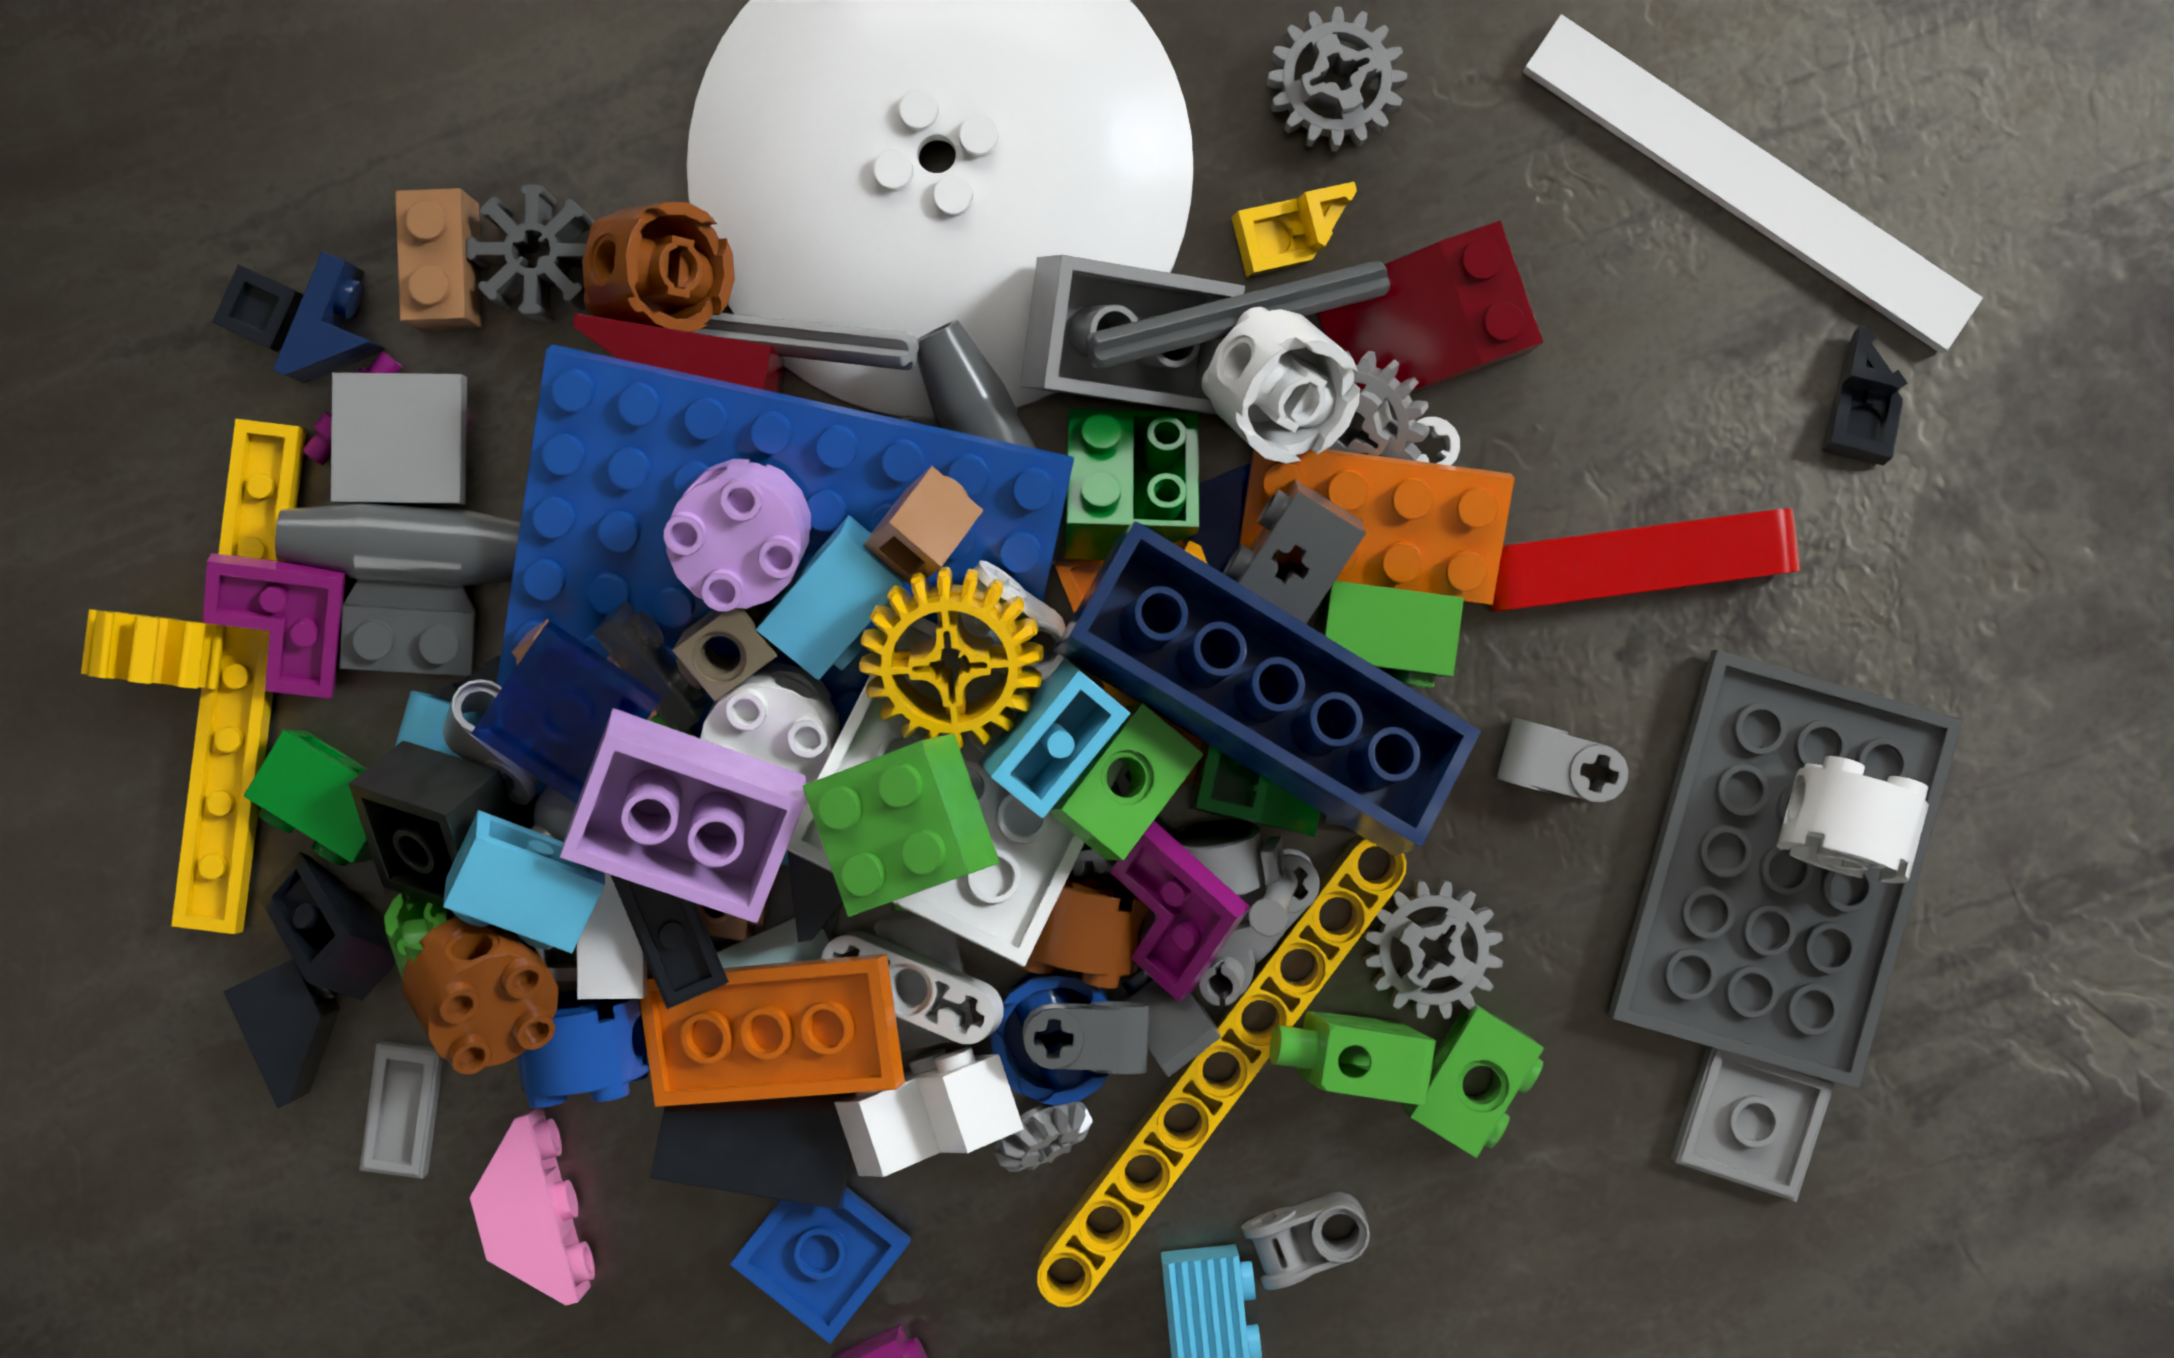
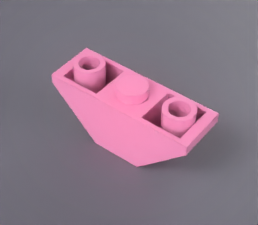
[470,1107,595,1306]

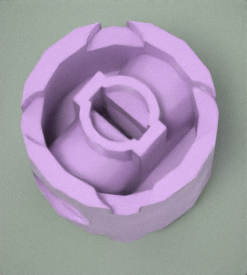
[664,459,811,612]

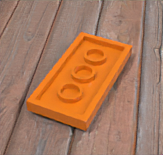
[1239,448,1515,605]
[639,953,905,1107]

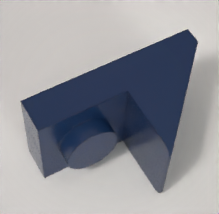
[272,251,385,383]

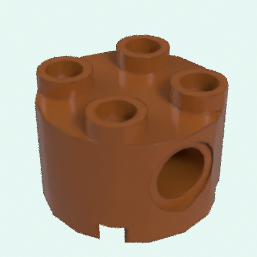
[582,202,735,332]
[1017,869,1150,989]
[403,916,558,1075]

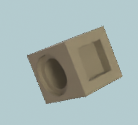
[672,604,780,701]

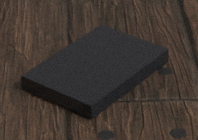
[650,1093,855,1210]

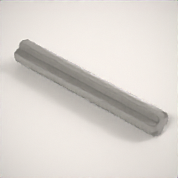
[693,313,919,370]

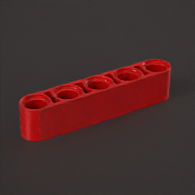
[1490,508,1801,612]

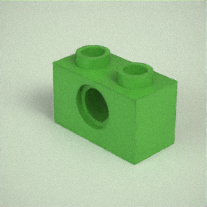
[1048,703,1204,860]
[1402,1004,1544,1158]

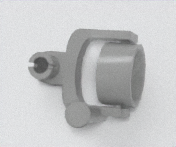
[1154,820,1298,1006]

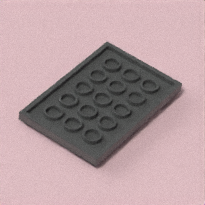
[1608,650,1963,1089]

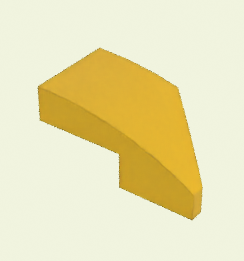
[1231,182,1357,278]

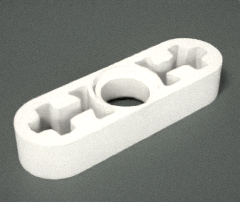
[821,931,1004,1044]

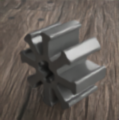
[466,184,594,323]

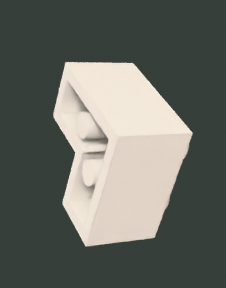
[834,1047,1024,1177]

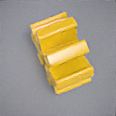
[81,609,226,689]

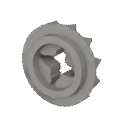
[994,1102,1093,1172]

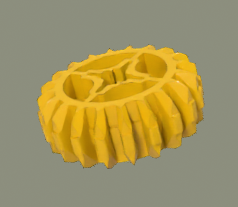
[859,566,1044,749]

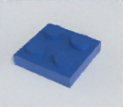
[730,1187,911,1344]

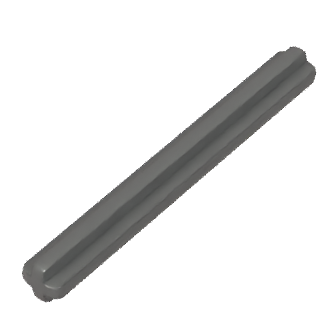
[1086,261,1390,368]

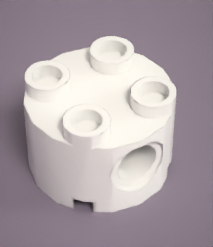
[1202,306,1360,463]
[700,662,841,800]
[1776,756,1929,883]

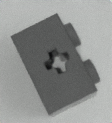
[1223,479,1366,624]

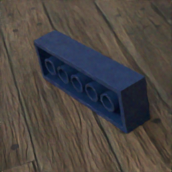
[1053,520,1481,856]

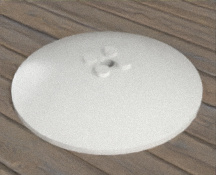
[687,0,1194,418]

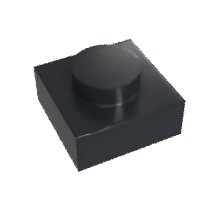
[212,264,304,352]

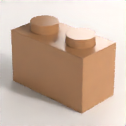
[395,188,484,331]

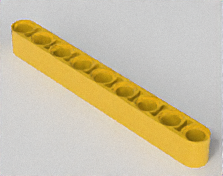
[1037,835,1407,1307]

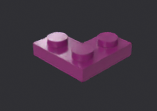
[202,553,346,699]
[1110,821,1251,1002]

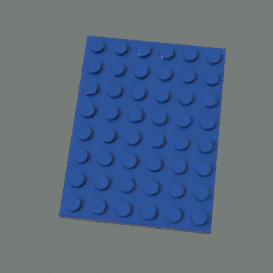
[497,344,1074,738]

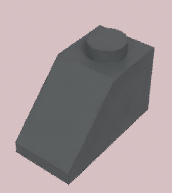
[1119,967,1221,1077]

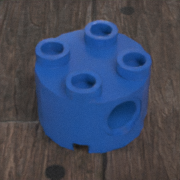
[990,967,1112,1106]
[517,990,650,1108]

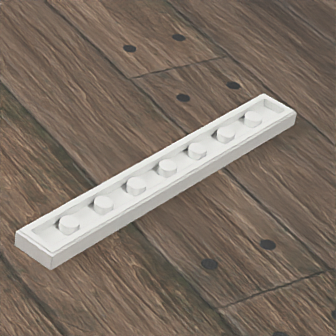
[1522,14,1983,353]

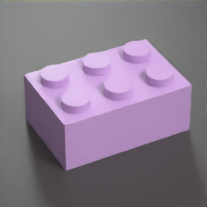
[560,708,806,923]

